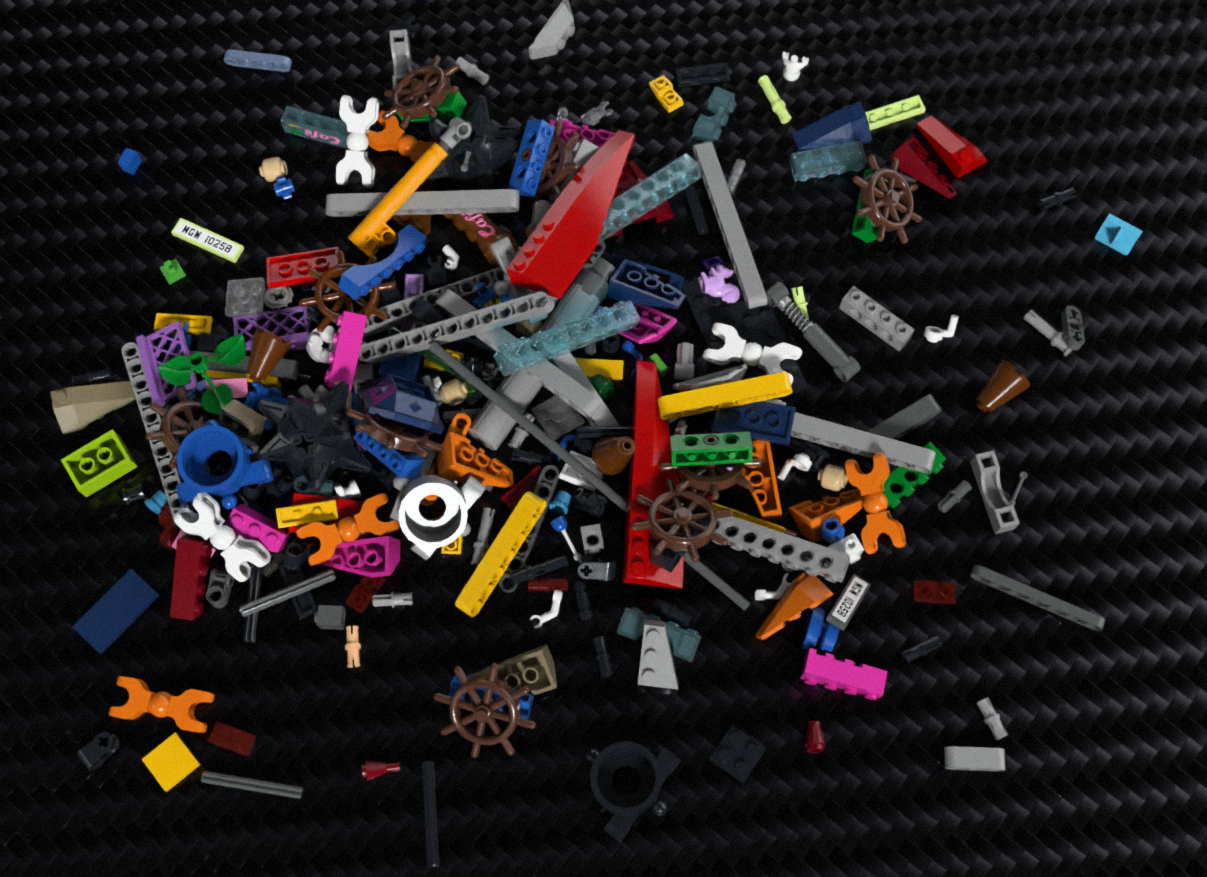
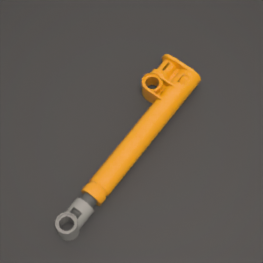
[347,117,472,258]

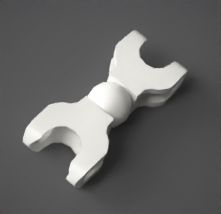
[336,95,379,188]
[703,323,802,385]
[174,492,271,582]

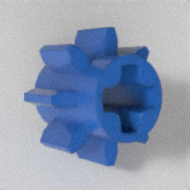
[273,176,295,199]

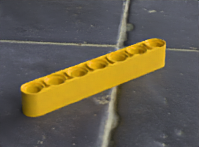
[657,372,793,420]
[455,491,546,617]

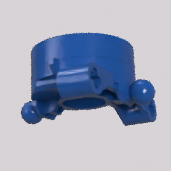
[176,419,274,509]

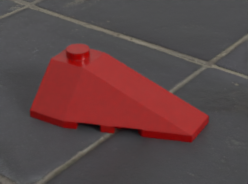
[916,115,987,179]

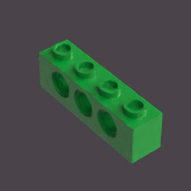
[882,442,946,510]

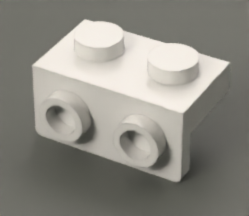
[559,451,604,492]
[823,533,864,567]

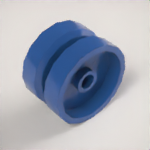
[801,607,840,654]

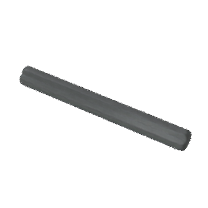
[239,569,336,617]
[201,771,303,799]

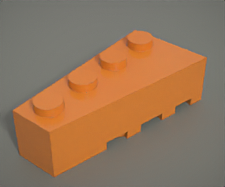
[743,440,782,521]

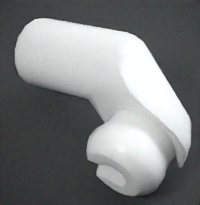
[442,244,459,270]

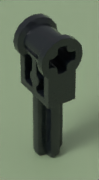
[785,436,830,473]

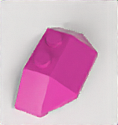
[614,302,677,344]

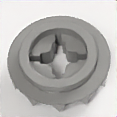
[264,286,294,310]
[674,419,688,436]

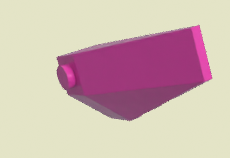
[549,120,615,162]
[319,536,400,578]

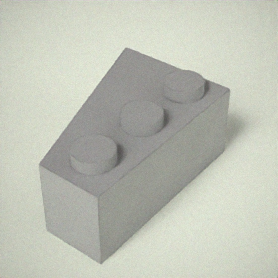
[638,619,678,689]

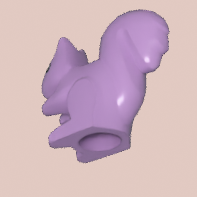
[698,265,740,303]

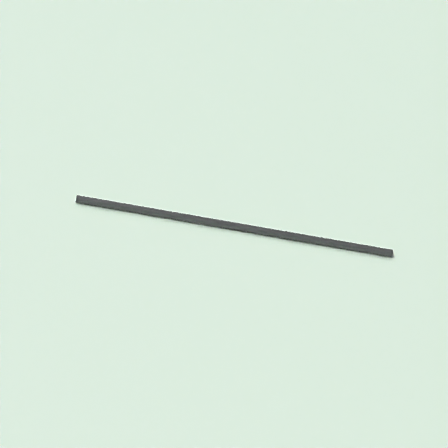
[429,342,750,611]

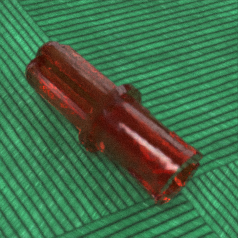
[528,577,568,593]

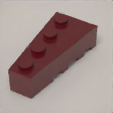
[170,534,213,621]

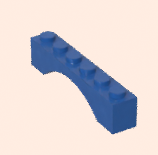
[338,224,426,300]

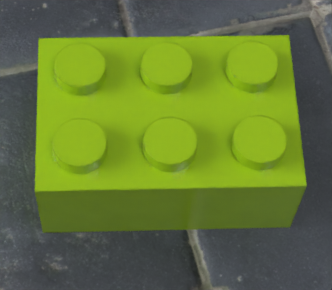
[61,429,138,497]

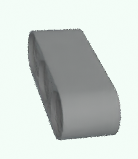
[944,746,1005,771]

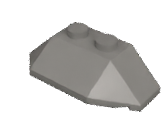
[529,0,575,60]
[672,364,748,393]

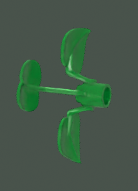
[158,334,246,415]

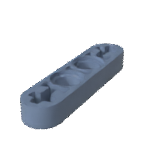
[224,50,292,72]

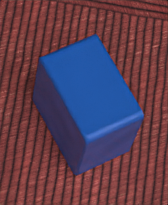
[118,148,142,175]

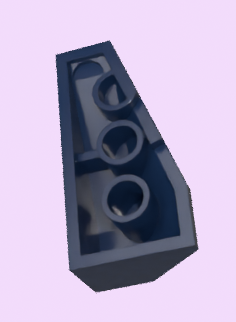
[792,102,872,151]

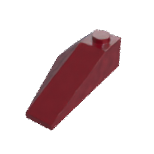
[889,137,957,199]

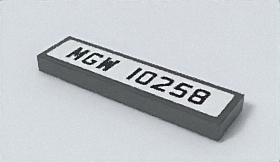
[826,574,871,631]

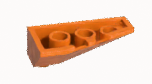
[755,572,833,640]

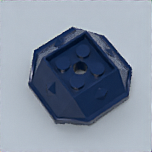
[363,374,444,434]

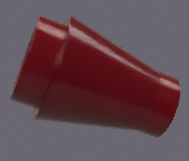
[805,721,826,753]

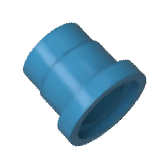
[144,490,168,515]
[549,491,571,515]

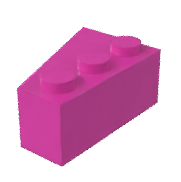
[226,504,292,553]

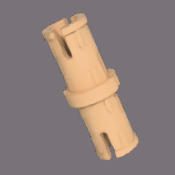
[345,625,361,668]

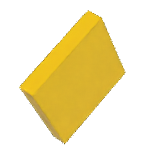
[142,732,201,792]

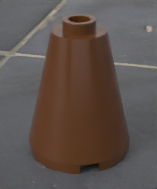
[246,327,292,383]
[976,360,1030,412]
[592,436,635,475]

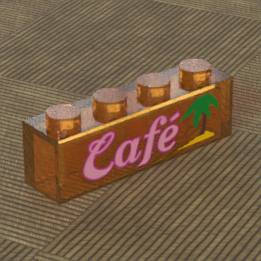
[443,189,507,256]

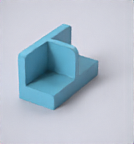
[1094,213,1143,255]

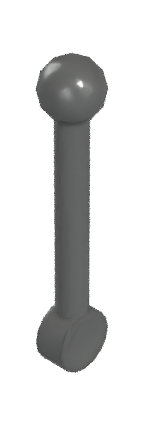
[1008,471,1028,506]

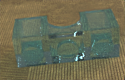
[693,86,736,143]

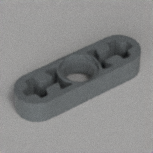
[1061,306,1085,350]

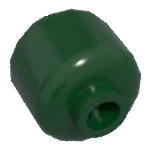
[589,374,615,402]

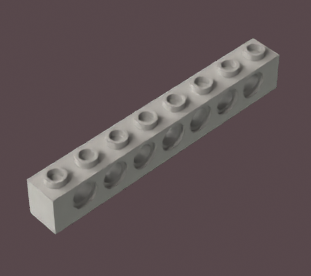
[706,516,850,583]

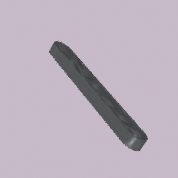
[499,465,560,593]
[970,565,1105,631]

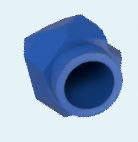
[821,518,845,543]

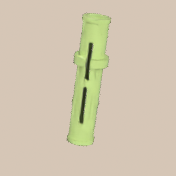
[758,75,792,124]

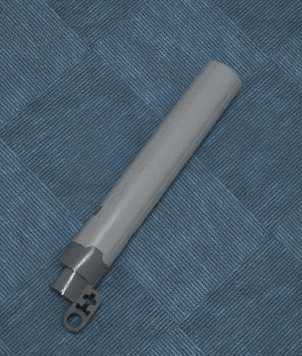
[468,238,615,450]

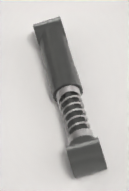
[765,281,860,382]

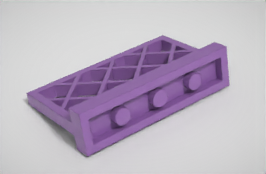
[233,306,310,356]
[136,321,198,407]

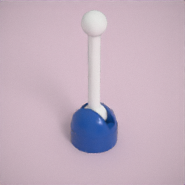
[550,515,581,561]

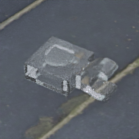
[580,101,613,125]

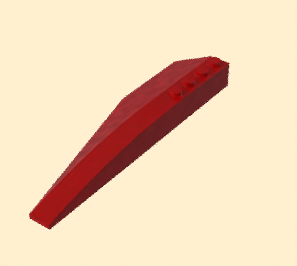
[506,130,635,299]
[622,361,684,589]

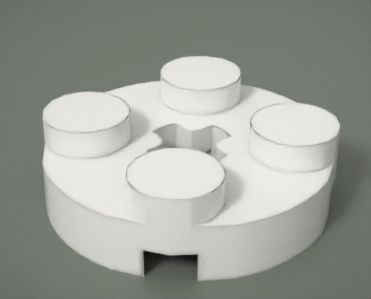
[306,326,337,364]

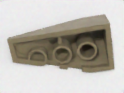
[51,381,136,434]
[469,644,557,694]

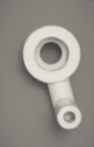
[924,315,958,343]
[777,453,812,480]

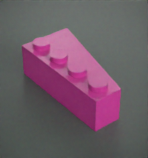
[324,311,367,391]
[800,648,888,700]

